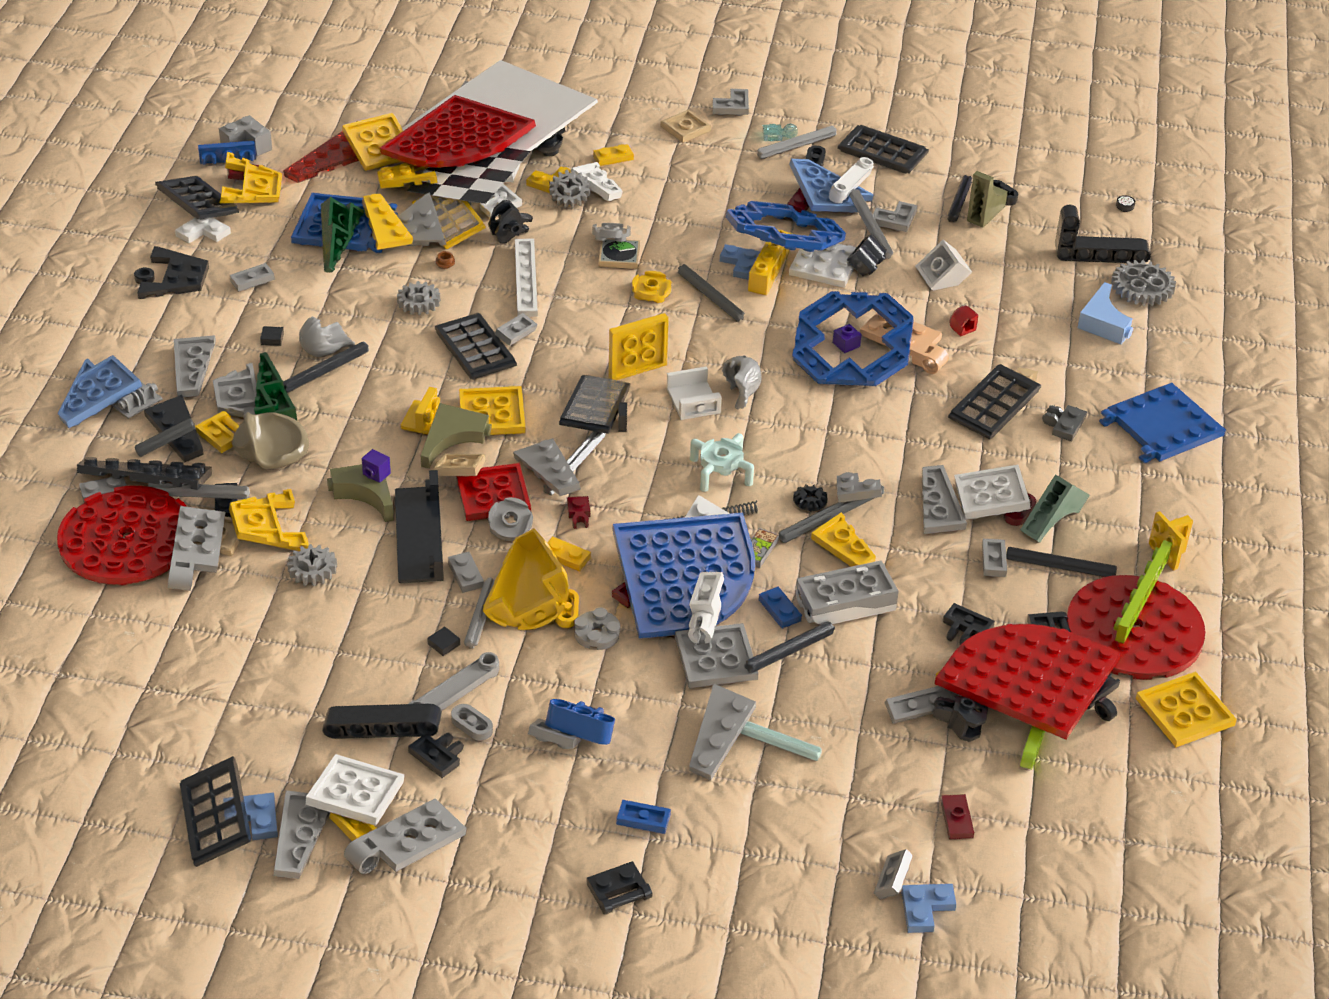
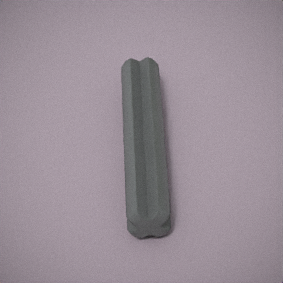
[135,418,196,457]

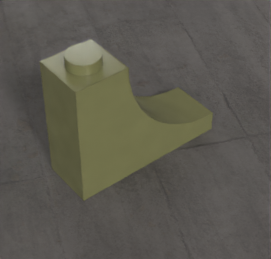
[967,171,1008,228]
[421,403,492,469]
[327,464,394,522]

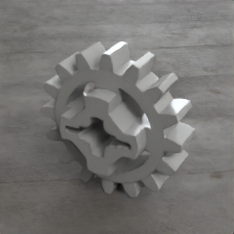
[549,170,590,208]
[397,281,441,315]
[287,544,337,586]

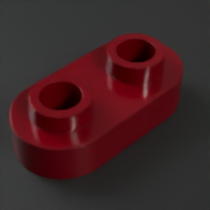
[1004,493,1036,526]

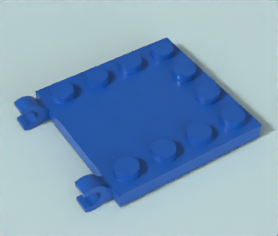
[291,193,398,253]
[1099,382,1226,463]

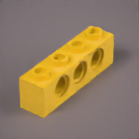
[748,230,791,296]

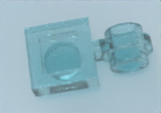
[763,123,798,141]

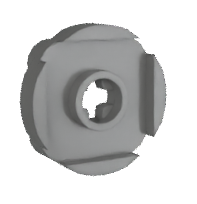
[592,223,631,242]
[488,498,533,541]
[575,607,620,650]

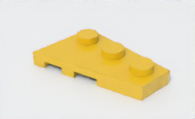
[811,512,876,567]

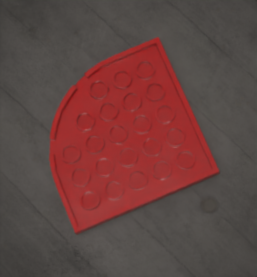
[380,95,536,167]
[934,624,1121,740]

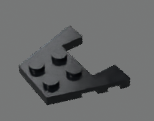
[137,246,209,299]

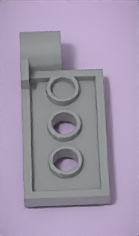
[168,506,225,591]
[344,799,466,874]

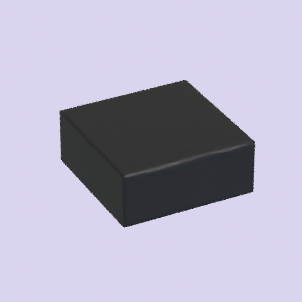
[260,326,284,346]
[618,402,627,432]
[427,626,461,656]

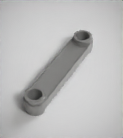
[408,652,499,710]

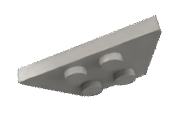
[397,192,446,246]
[213,363,256,418]

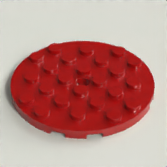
[57,486,187,585]
[1067,575,1206,680]

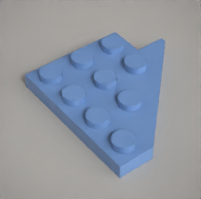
[789,159,874,213]
[58,355,142,428]

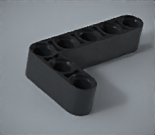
[1055,204,1151,263]

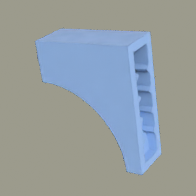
[1077,282,1133,344]

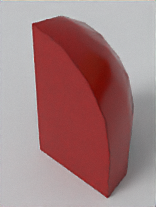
[949,305,979,337]

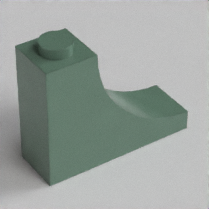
[1020,474,1090,542]

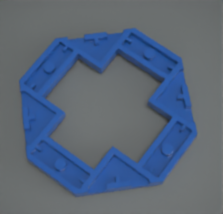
[725,201,846,252]
[792,291,914,386]

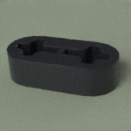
[993,180,1018,206]

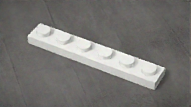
[515,239,538,317]

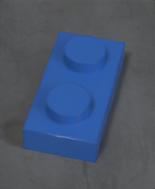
[759,586,802,629]
[616,799,671,834]

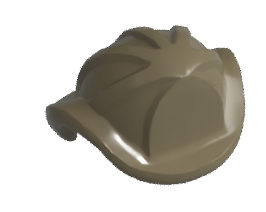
[232,412,309,469]

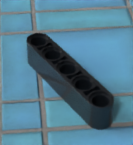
[322,703,442,739]

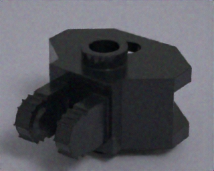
[488,200,533,243]
[932,695,988,742]

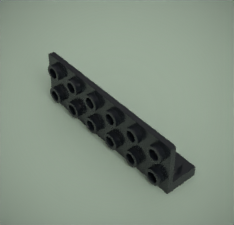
[395,470,444,583]

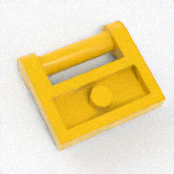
[195,411,239,453]

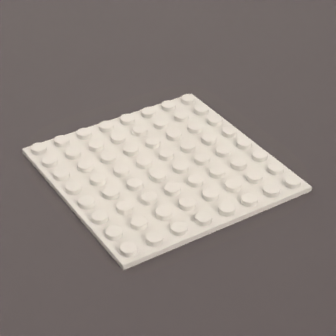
[402,60,598,151]

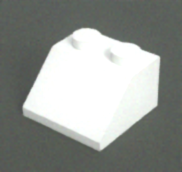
[915,240,972,290]

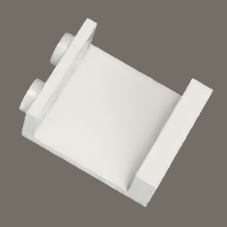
[667,366,722,420]

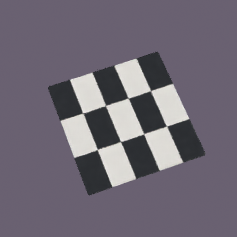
[407,148,531,204]

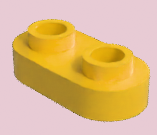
[555,589,579,628]

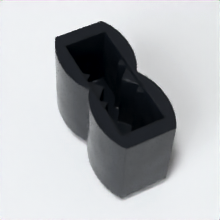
[847,233,887,277]

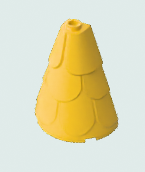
[483,528,569,630]

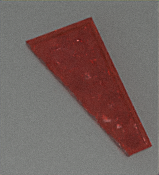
[283,121,359,183]

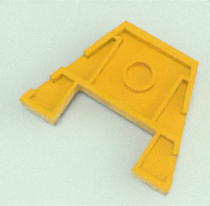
[220,152,282,203]
[377,163,438,188]
[229,489,309,551]

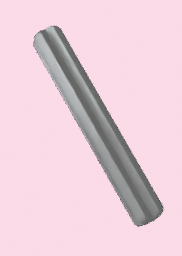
[464,577,495,649]

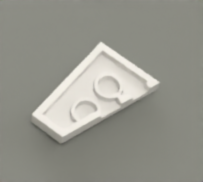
[570,162,623,201]

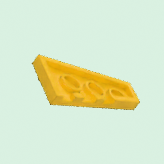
[362,194,413,250]

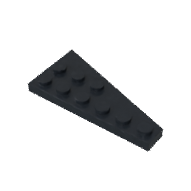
[77,457,212,490]

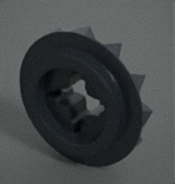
[793,484,828,511]

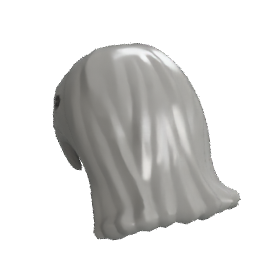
[299,316,355,357]
[722,355,762,409]

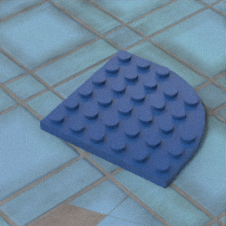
[612,512,755,639]

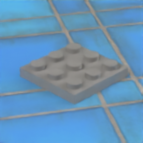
[675,623,758,688]

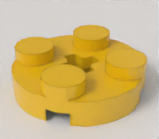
[632,271,671,303]

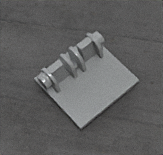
[111,382,163,419]

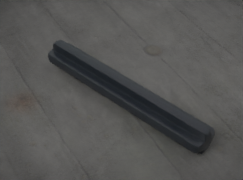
[947,175,972,222]

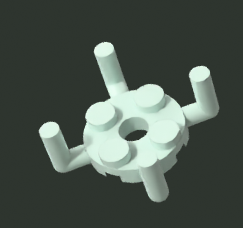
[690,433,754,492]

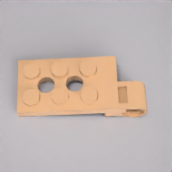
[860,313,949,374]

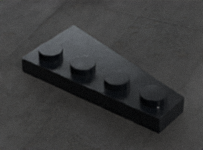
[144,395,204,463]

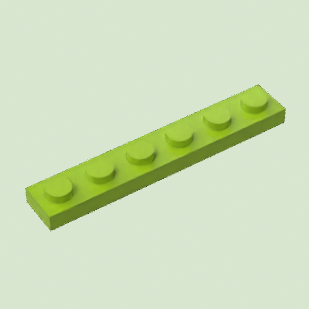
[1114,540,1172,644]

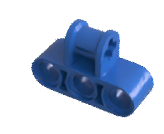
[545,699,615,745]

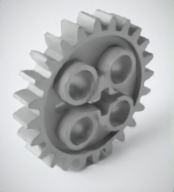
[1111,260,1176,306]

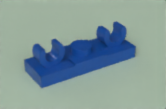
[198,141,256,165]

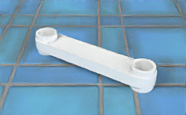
[829,157,874,203]

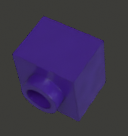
[832,324,862,354]
[361,449,391,483]

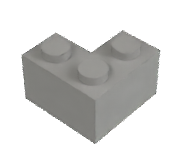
[219,115,272,156]

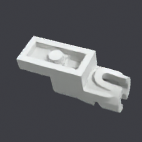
[688,572,724,644]

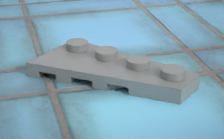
[174,335,216,397]
[513,438,581,496]
[922,465,967,534]
[689,684,756,780]
[273,790,330,879]

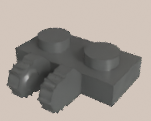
[1042,405,1087,442]

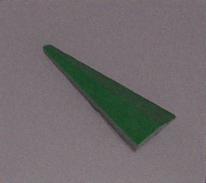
[321,197,365,273]
[254,352,297,420]

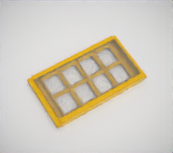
[411,194,486,250]

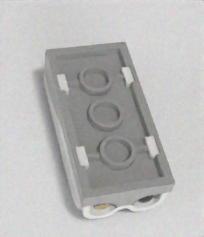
[796,560,899,624]

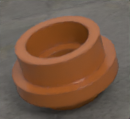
[436,251,455,269]

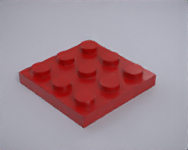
[456,463,531,521]

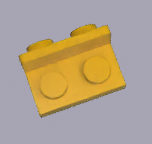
[400,387,440,434]
[1149,511,1193,571]

